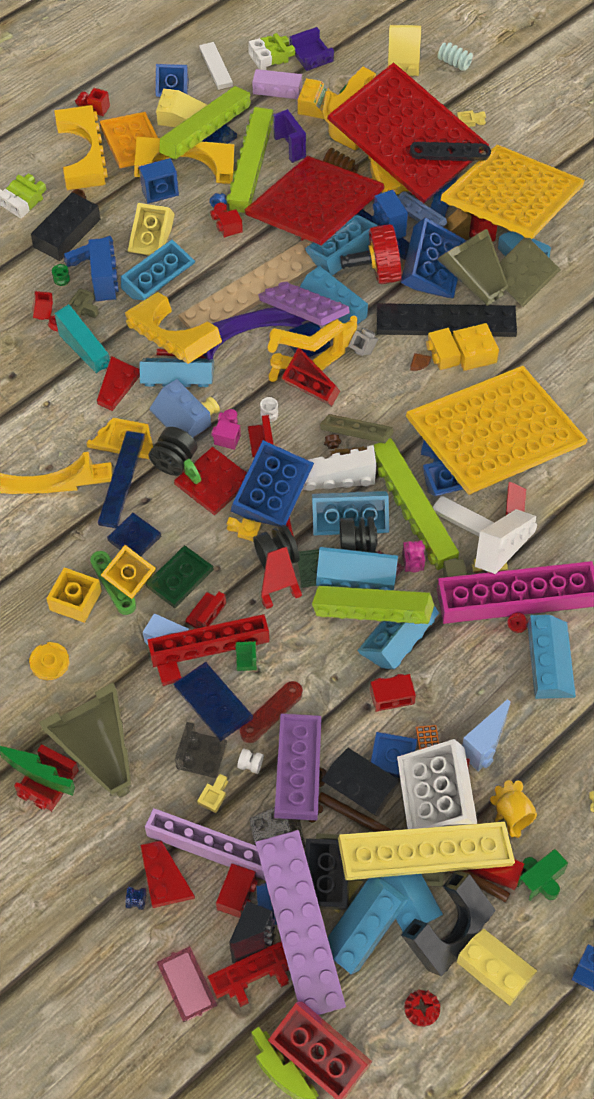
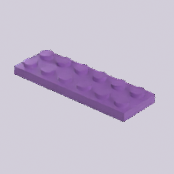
[258,282,350,326]
[274,714,321,820]

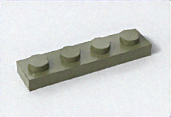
[320,414,393,443]

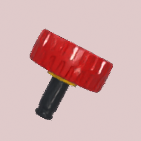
[340,224,402,284]

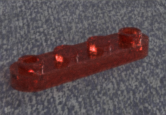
[240,681,303,743]

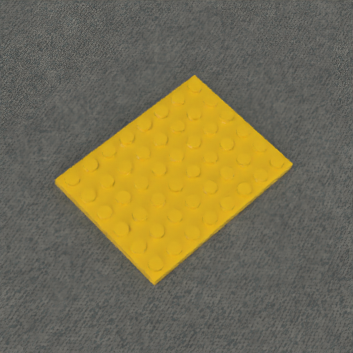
[441,145,585,239]
[406,366,588,495]

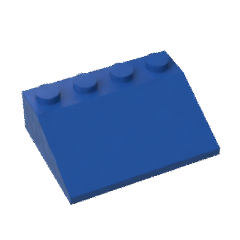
[401,218,466,298]
[231,440,314,527]

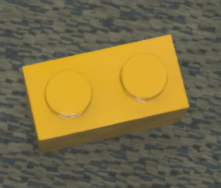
[426,328,461,370]

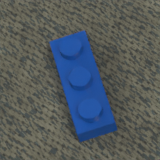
[64,236,113,267]

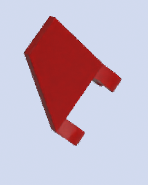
[261,546,302,609]

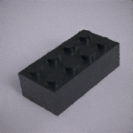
[31,192,101,261]

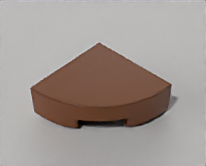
[410,353,432,371]

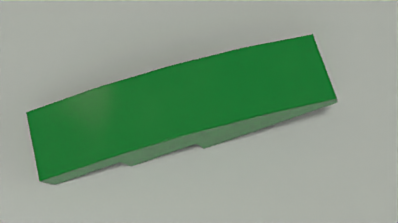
[0,746,75,796]

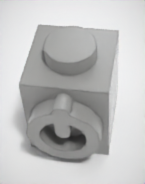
[349,328,378,356]

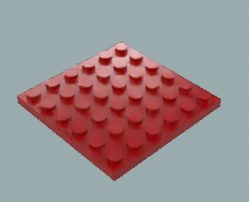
[244,155,384,246]

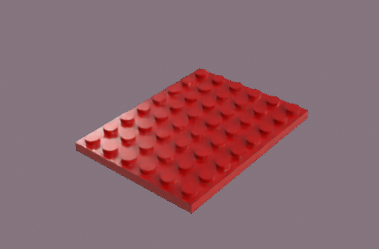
[327,62,489,204]

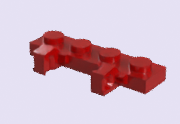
[207,941,289,1007]

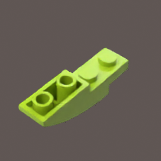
[251,1027,319,1099]

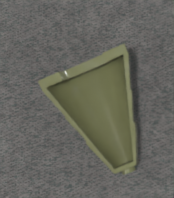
[39,683,132,798]

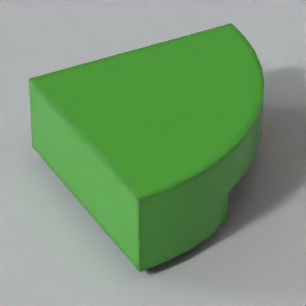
[184,459,201,484]

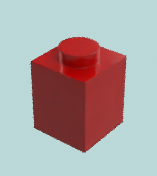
[32,291,53,320]

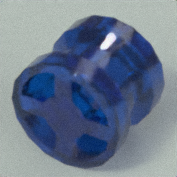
[125,886,147,910]

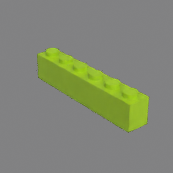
[312,586,434,624]

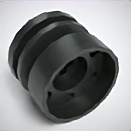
[148,427,198,476]
[340,516,378,553]
[253,525,300,570]

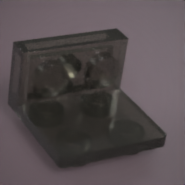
[175,722,227,778]
[249,807,306,848]

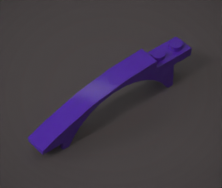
[203,307,307,360]

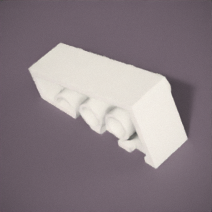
[302,445,376,491]
[475,509,537,574]

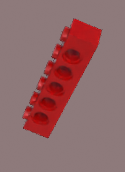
[147,614,270,668]

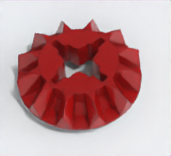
[404,989,440,1027]

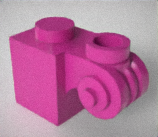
[212,409,241,450]
[402,540,425,573]

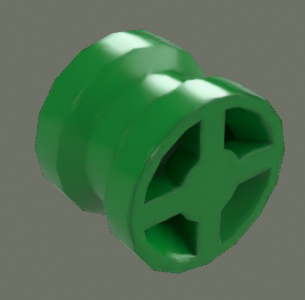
[51,264,70,286]

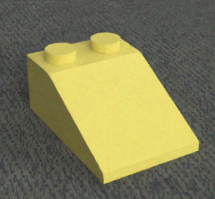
[388,25,421,76]
[156,89,207,127]
[127,203,175,256]

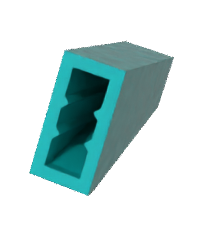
[54,304,110,373]

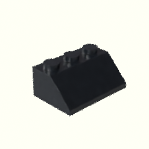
[322,748,400,817]
[305,838,350,910]
[229,901,276,963]

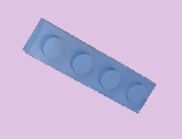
[398,191,447,227]

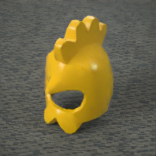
[490,780,537,838]

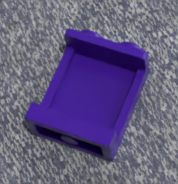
[290,27,334,71]
[273,109,306,163]

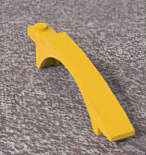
[0,452,113,494]

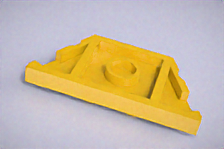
[86,418,153,460]

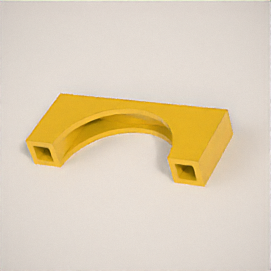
[54,105,108,190]
[134,137,234,184]
[125,292,222,364]

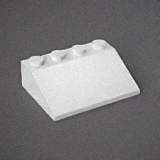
[397,739,477,829]

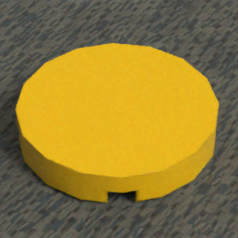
[29,642,70,680]

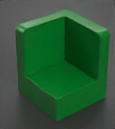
[236,641,257,671]

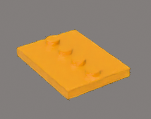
[100,112,158,168]

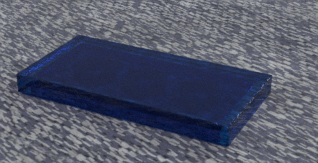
[173,662,253,742]

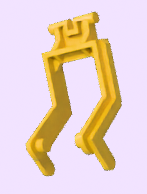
[267,316,357,382]

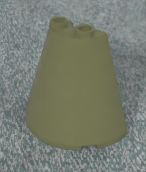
[438,229,509,306]

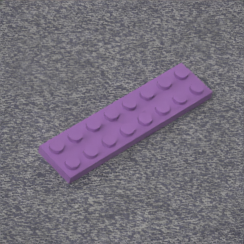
[255,830,346,1015]

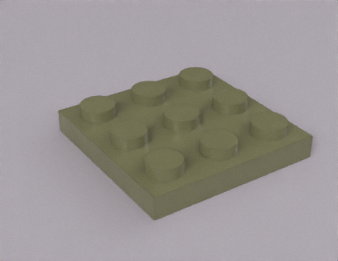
[500,237,561,307]

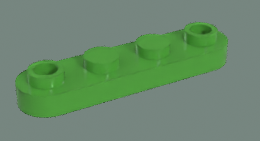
[90,551,136,615]

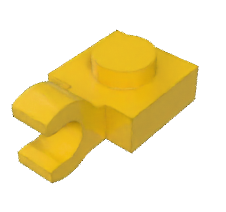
[227,517,261,541]

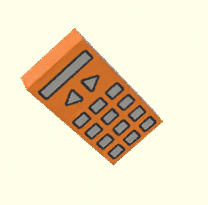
[416,725,439,750]

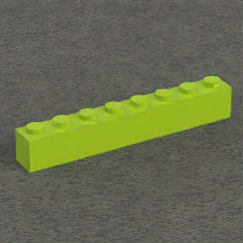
[159,86,251,160]
[227,107,273,213]
[374,438,459,571]

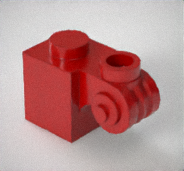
[75,88,110,117]
[210,203,243,238]

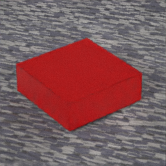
[157,661,182,686]

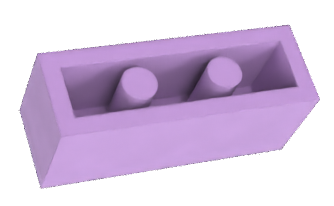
[252,69,302,99]

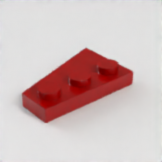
[97,356,140,411]
[140,841,195,908]

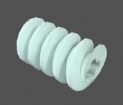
[438,42,473,71]

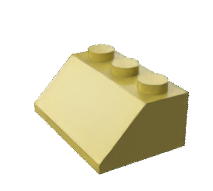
[457,929,537,1006]

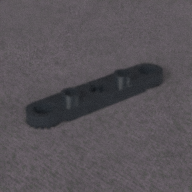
[409,142,491,161]

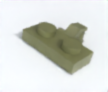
[66,288,99,318]

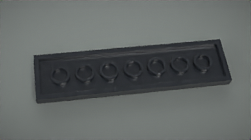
[377,303,517,337]

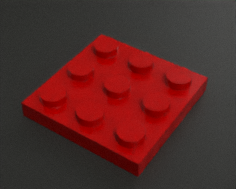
[174,447,247,516]

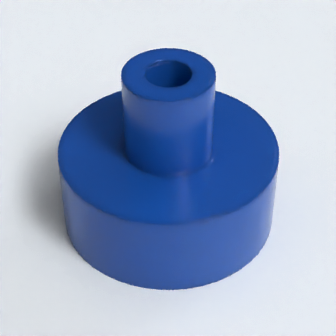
[209,193,227,208]

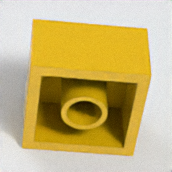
[453,323,499,371]
[46,567,102,623]

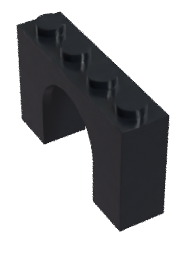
[401,870,496,977]

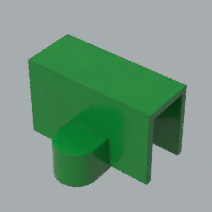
[517,849,568,901]

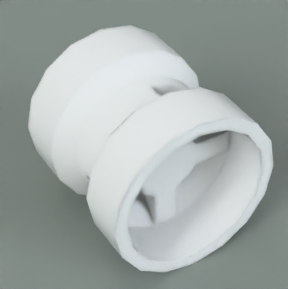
[260,397,278,422]
[237,748,264,774]

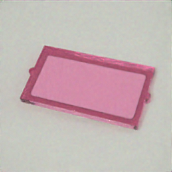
[157,946,217,1023]

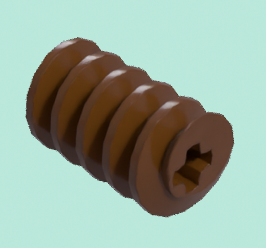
[323,147,359,173]

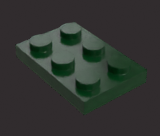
[146,545,214,608]

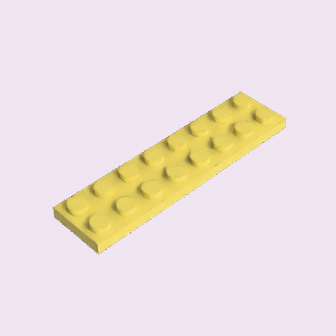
[338,822,515,880]

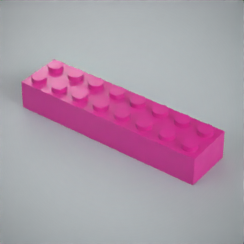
[437,561,594,624]

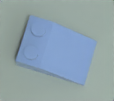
[462,699,511,771]

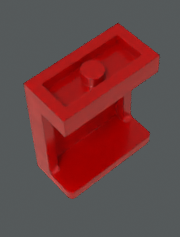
[14,744,79,811]

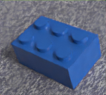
[88,238,119,302]

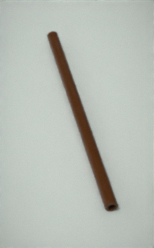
[318,792,510,903]

